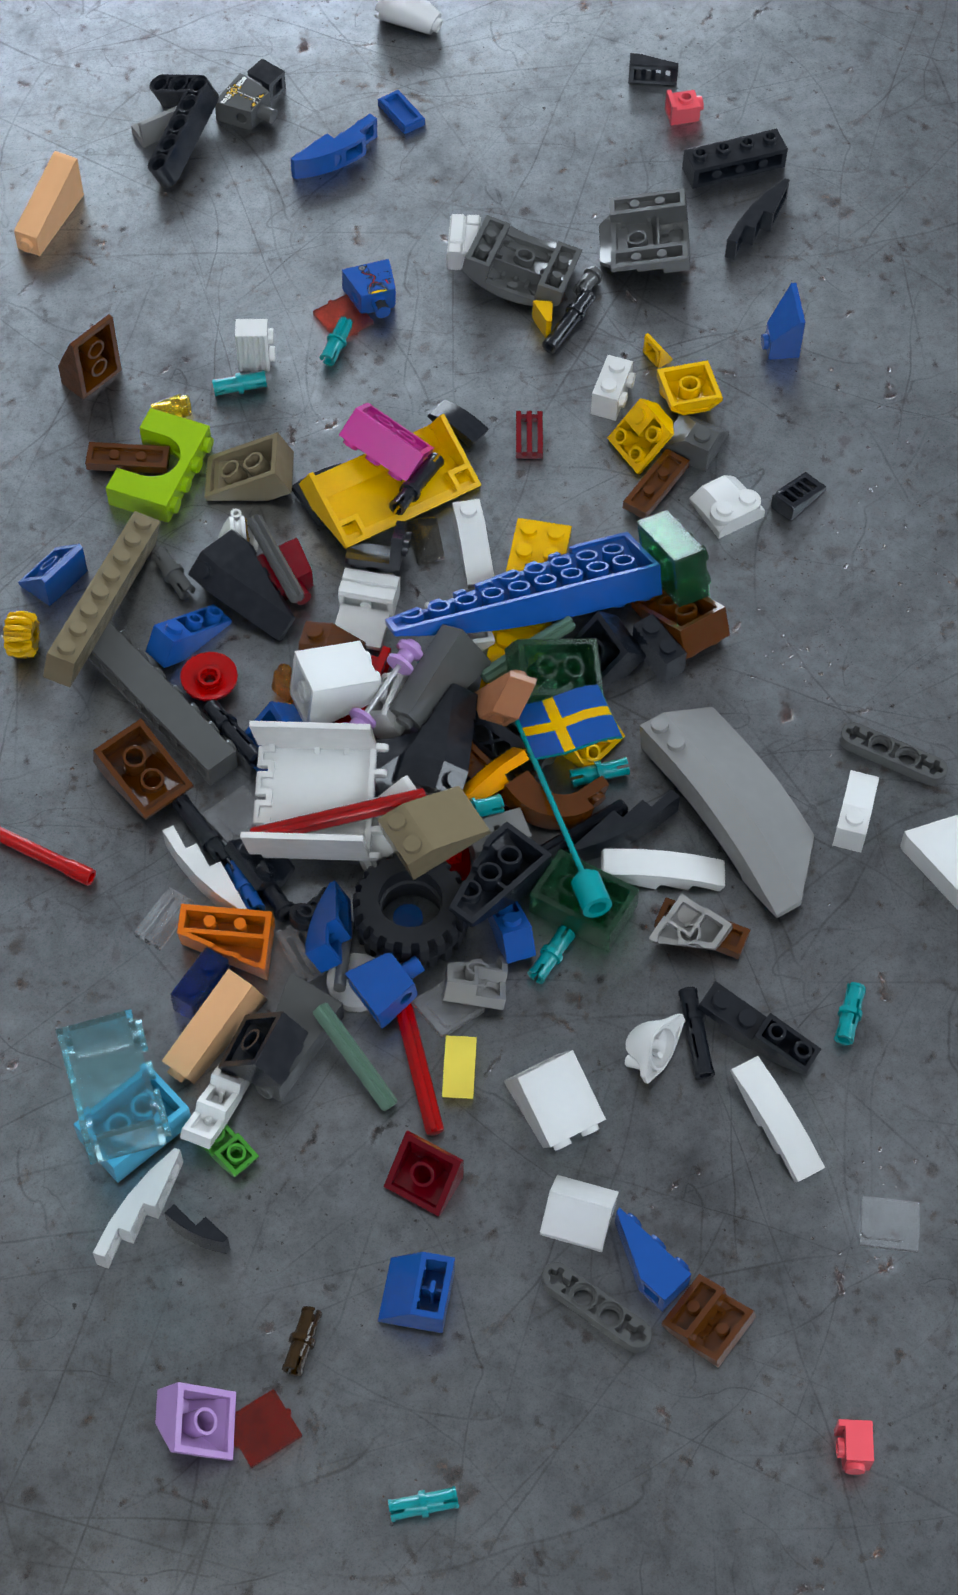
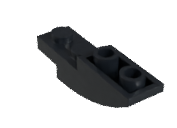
[697,981,821,1074]

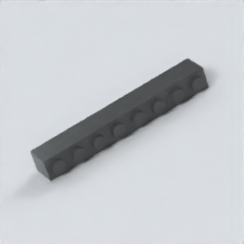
[88,620,238,786]

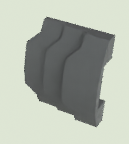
[599,188,690,273]
[462,215,582,306]

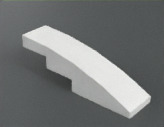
[162,826,247,909]
[601,849,725,892]
[730,1056,825,1183]
[180,1063,251,1149]
[93,1148,183,1269]

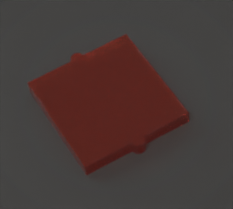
[313,294,374,338]
[234,1389,302,1468]

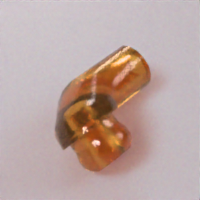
[271,664,294,704]

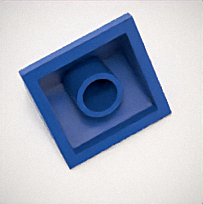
[18,543,88,606]

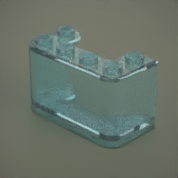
[55,1009,172,1165]

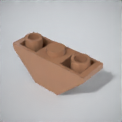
[474,670,537,726]

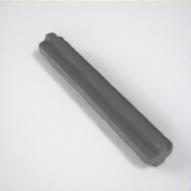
[248,514,304,603]

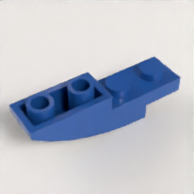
[290,114,378,179]

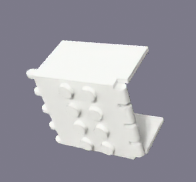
[240,721,389,861]

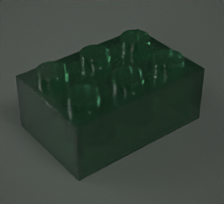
[637,510,711,607]
[505,639,604,704]
[529,849,639,952]

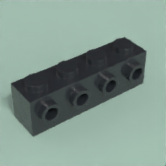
[682,128,788,189]

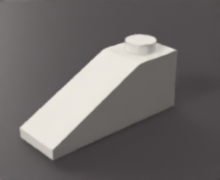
[452,499,494,588]
[832,770,879,853]

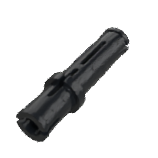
[542,289,596,354]
[389,452,444,515]
[203,700,259,768]
[172,794,232,869]
[678,987,715,1080]

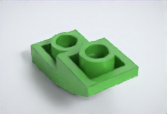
[201,1124,259,1178]

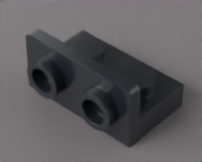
[224,839,295,891]

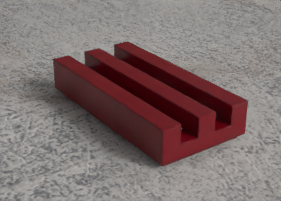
[516,411,543,459]

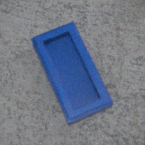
[378,90,425,134]

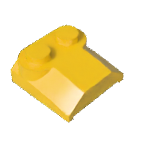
[657,360,723,416]

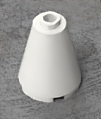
[374,0,443,35]

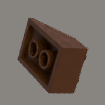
[58,314,122,400]
[631,579,730,659]
[93,718,194,820]

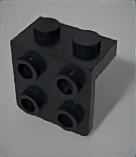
[344,520,412,573]

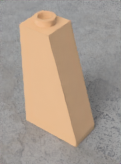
[14,151,84,256]
[162,969,268,1084]

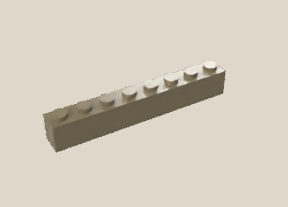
[43,511,160,687]

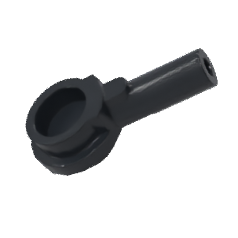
[288,887,327,931]

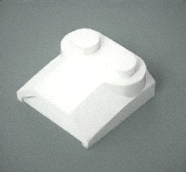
[689,475,765,539]

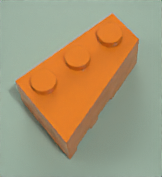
[177,904,275,981]

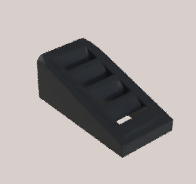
[628,53,679,85]
[771,472,826,521]

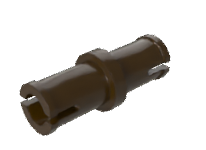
[282,1306,322,1376]

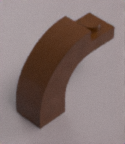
[501,770,609,830]

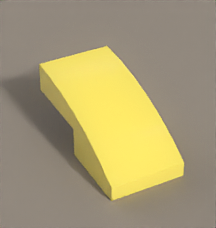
[442,1035,477,1099]

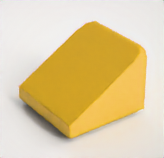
[532,300,553,338]
[643,333,673,368]

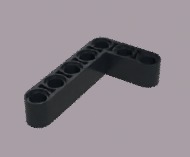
[147,74,219,188]

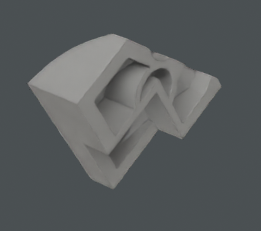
[648,893,732,950]
[443,956,508,1010]

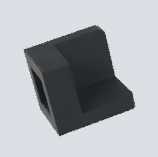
[247,59,286,102]

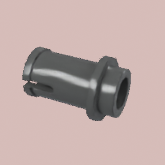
[573,266,603,296]

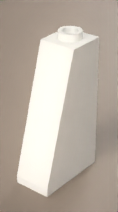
[900,815,958,910]

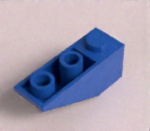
[145,604,232,668]
[488,901,536,964]
[615,1208,691,1312]

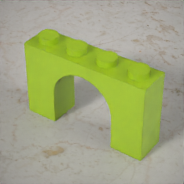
[106,408,214,523]

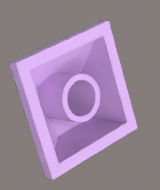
[155,1382,236,1461]

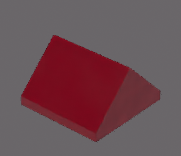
[383,1131,464,1217]

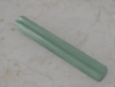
[480,616,576,683]
[313,1003,397,1111]

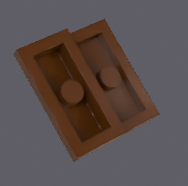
[661,1274,756,1368]

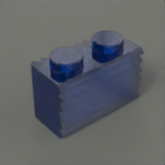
[170,948,230,1020]

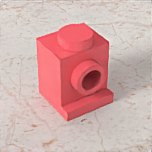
[665,90,704,126]
[834,1419,874,1475]

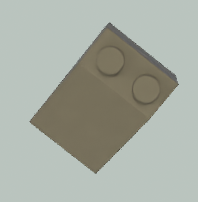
[204,432,294,501]
[377,786,491,880]

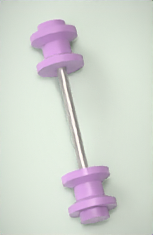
[342,639,423,730]

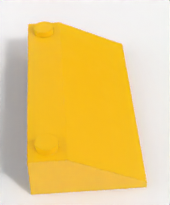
[299,414,482,549]

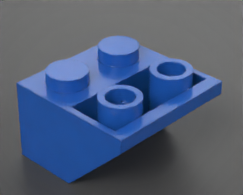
[378,1252,455,1333]

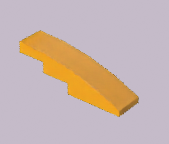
[463,747,529,800]

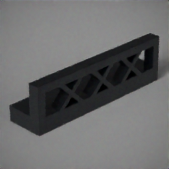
[472,711,557,779]

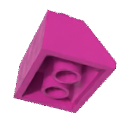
[339,402,434,481]

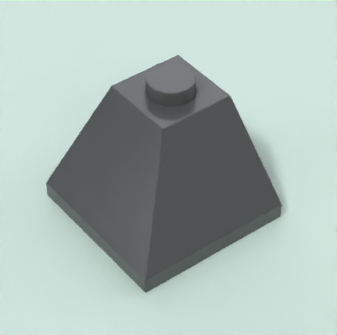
[660,414,729,472]

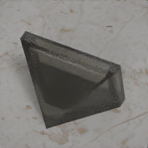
[406,514,445,565]

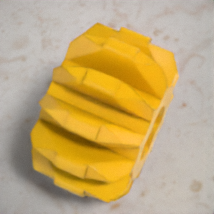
[3,611,40,659]

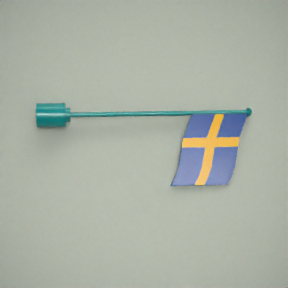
[514,685,623,918]

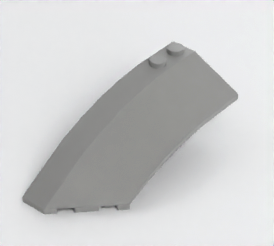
[640,707,814,918]

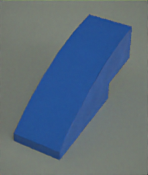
[305,880,352,973]

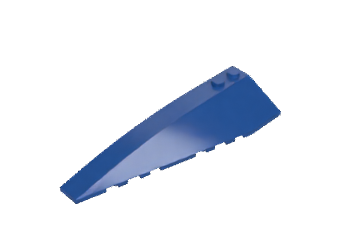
[385,532,662,636]

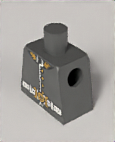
[215,73,277,130]

